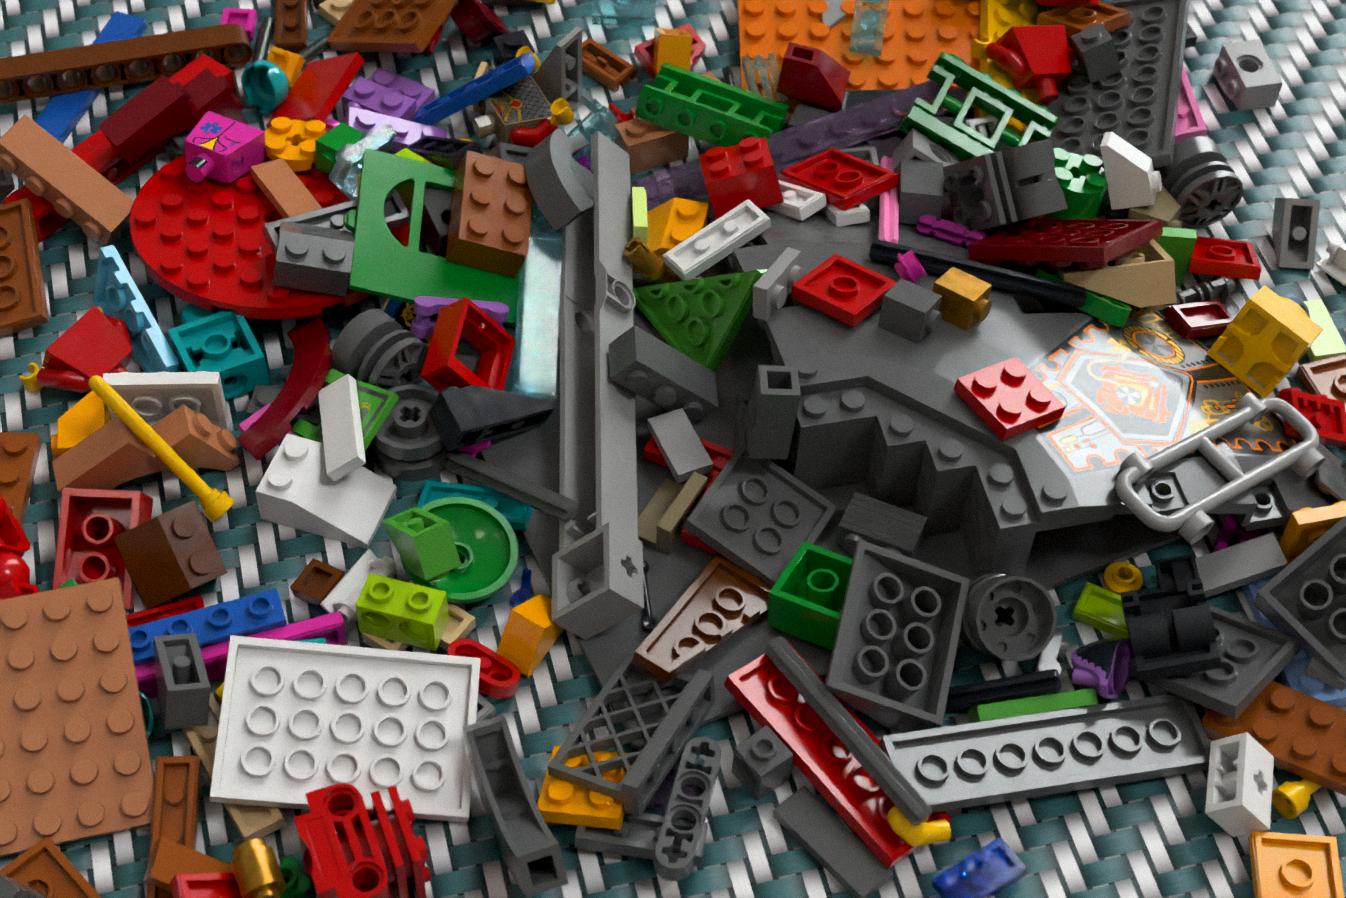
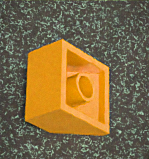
[633,197,709,279]

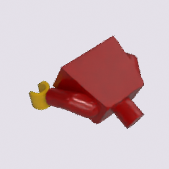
[969,24,1075,103]
[19,305,133,394]

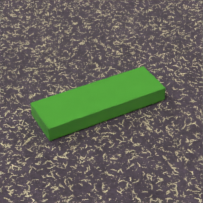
[967,688,1098,723]

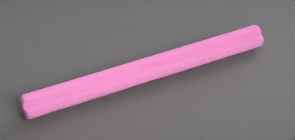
[878,155,899,244]

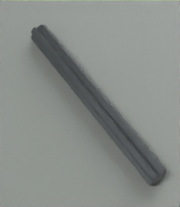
[764,636,932,826]

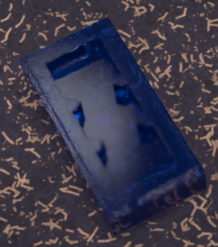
[932,837,1027,898]

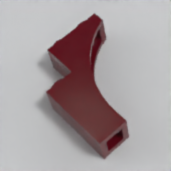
[98,68,248,164]

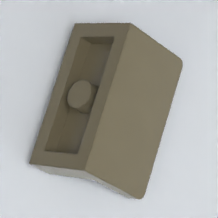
[638,472,708,555]

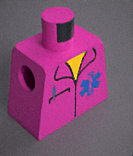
[184,111,266,183]

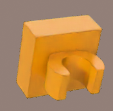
[266,46,305,89]

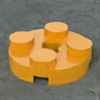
[265,117,327,171]

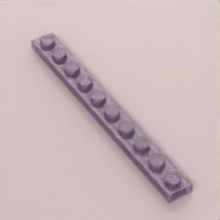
[631,80,950,212]

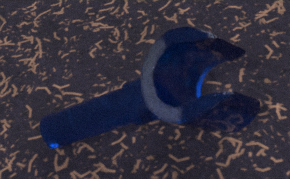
[510,569,533,608]

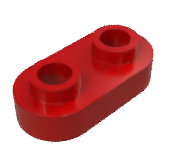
[446,639,520,699]

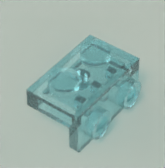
[567,96,621,161]
[329,123,397,201]

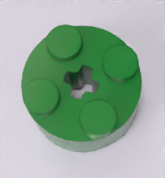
[1046,148,1109,219]

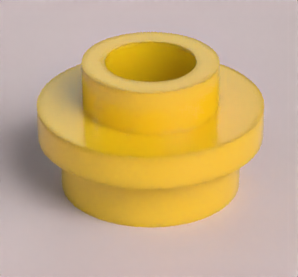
[1103,562,1143,595]

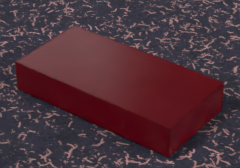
[1163,300,1234,339]

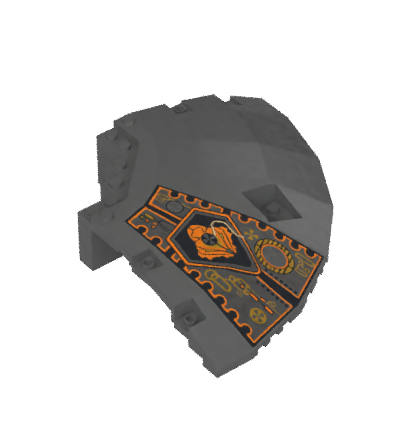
[708,208,1339,577]

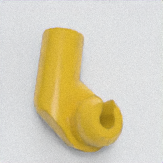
[887,806,951,847]

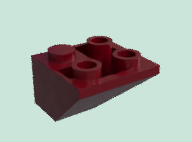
[776,42,851,109]

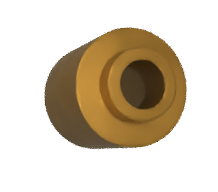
[231,839,286,898]

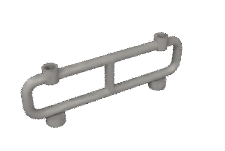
[1115,392,1326,544]

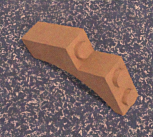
[52,405,240,493]

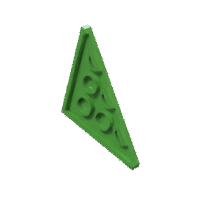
[633,269,767,373]

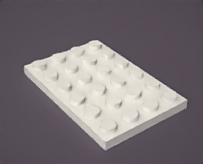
[210,635,481,822]

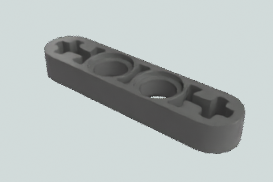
[654,737,721,881]

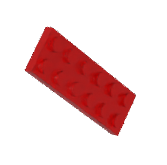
[724,640,952,869]

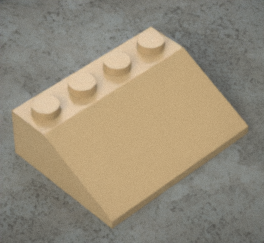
[1054,239,1177,311]

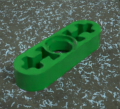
[1034,265,1132,327]

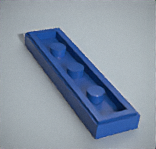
[413,52,536,126]

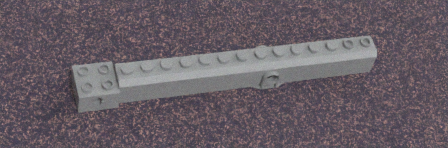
[552,131,644,640]

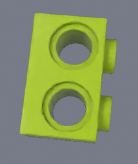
[355,573,449,651]

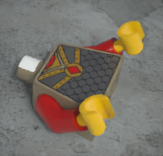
[472,46,574,148]

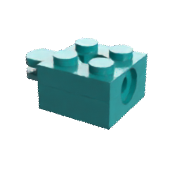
[168,304,269,400]

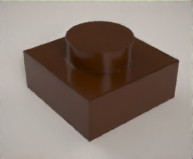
[290,558,345,609]

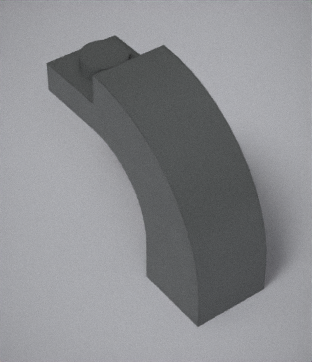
[525,128,595,232]

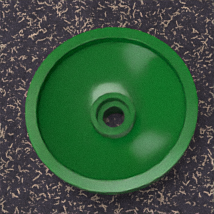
[400,497,519,603]

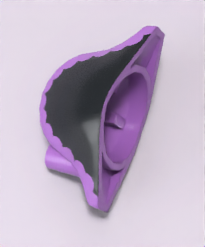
[1071,638,1134,699]

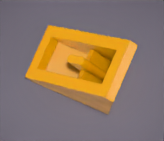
[496,593,564,679]

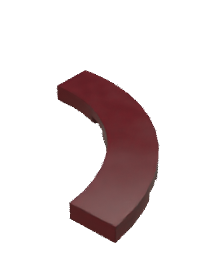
[237,315,332,460]

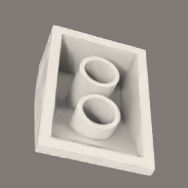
[255,433,397,549]

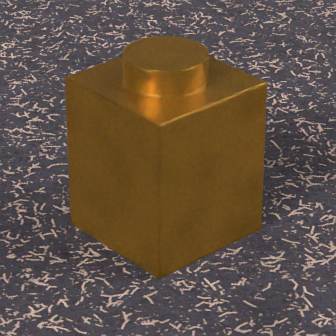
[932,267,992,331]

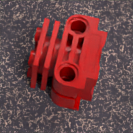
[294,783,431,898]

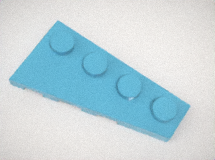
[92,245,180,373]

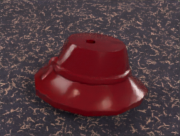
[449,0,511,44]

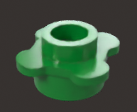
[279,857,311,898]

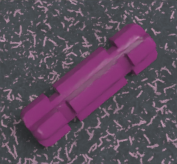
[917,214,986,249]

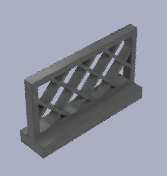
[547,655,715,817]

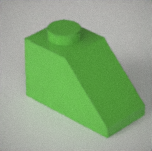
[382,506,461,581]

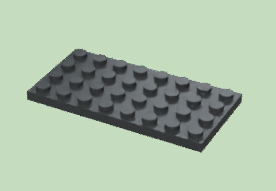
[1044,0,1190,169]

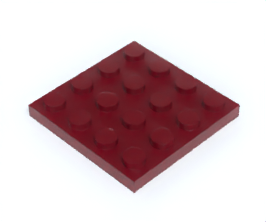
[968,218,1163,268]

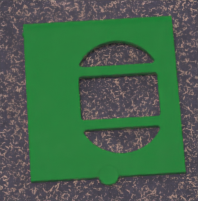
[343,148,537,329]

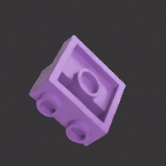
[342,67,435,122]

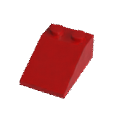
[52,488,153,610]

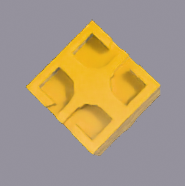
[1206,285,1324,398]

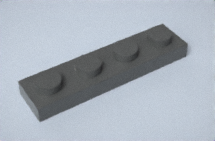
[263,189,410,257]

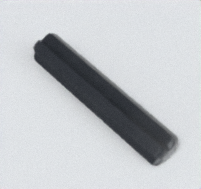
[945,669,1061,711]

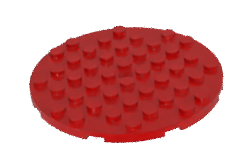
[130,145,410,319]

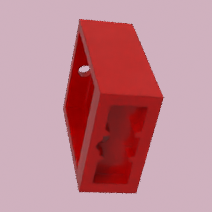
[420,297,516,392]

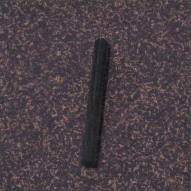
[869,239,1088,308]

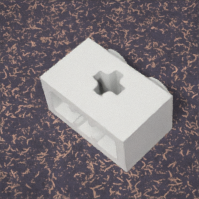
[1205,732,1274,837]

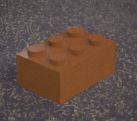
[446,150,533,278]

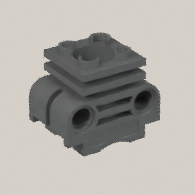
[942,139,1068,231]

